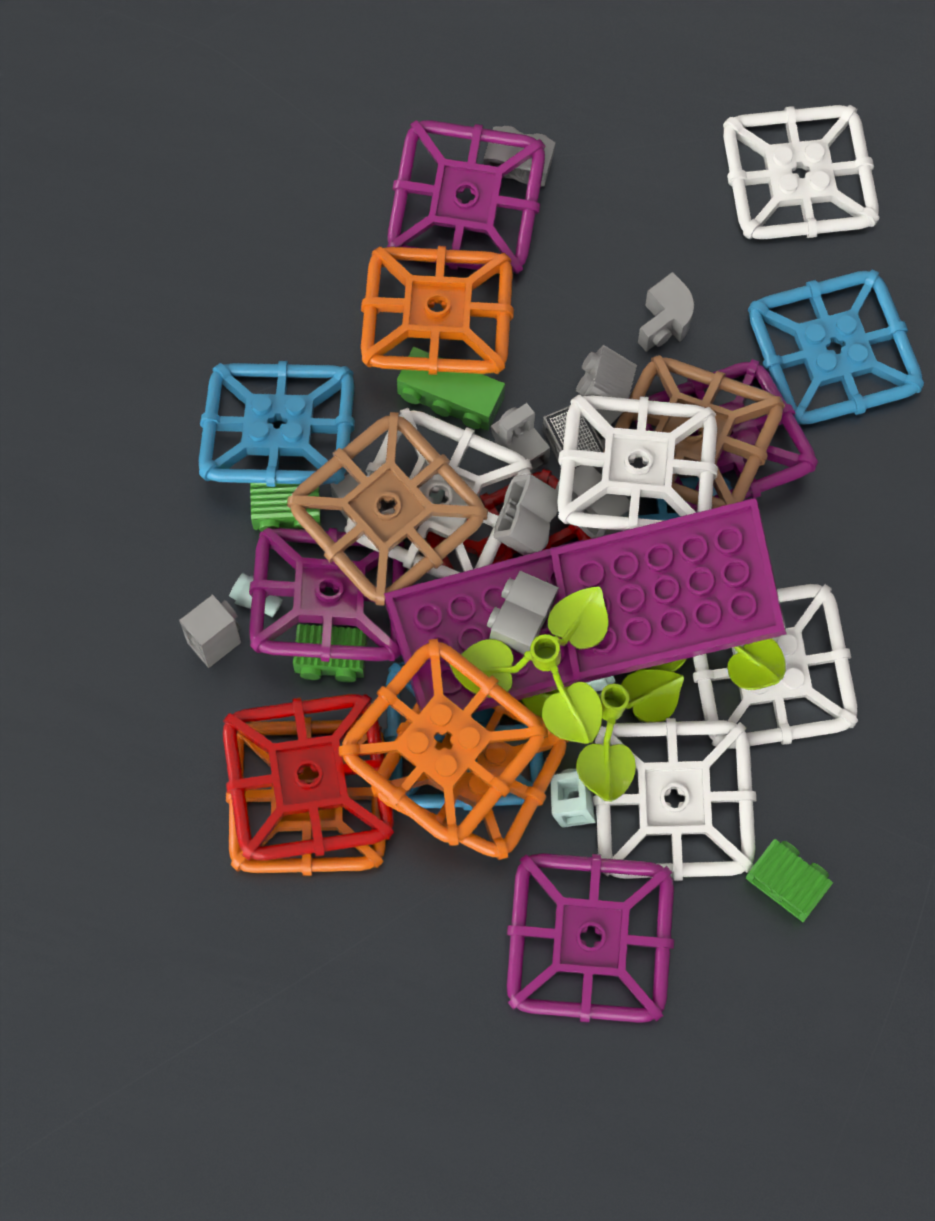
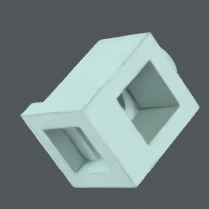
[551,769,596,828]

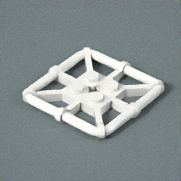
[723,105,879,240]
[557,395,718,531]
[344,408,533,578]
[693,584,858,749]
[592,718,757,881]

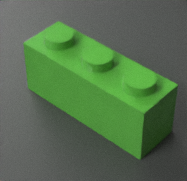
[397,347,505,431]

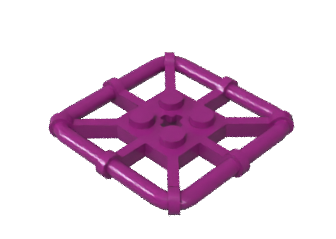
[387,120,546,274]
[635,359,818,513]
[249,528,406,662]
[507,853,675,1023]

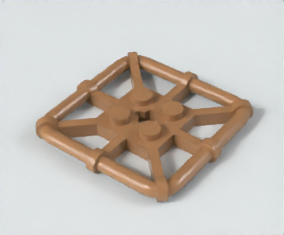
[603,355,785,509]
[287,412,488,606]

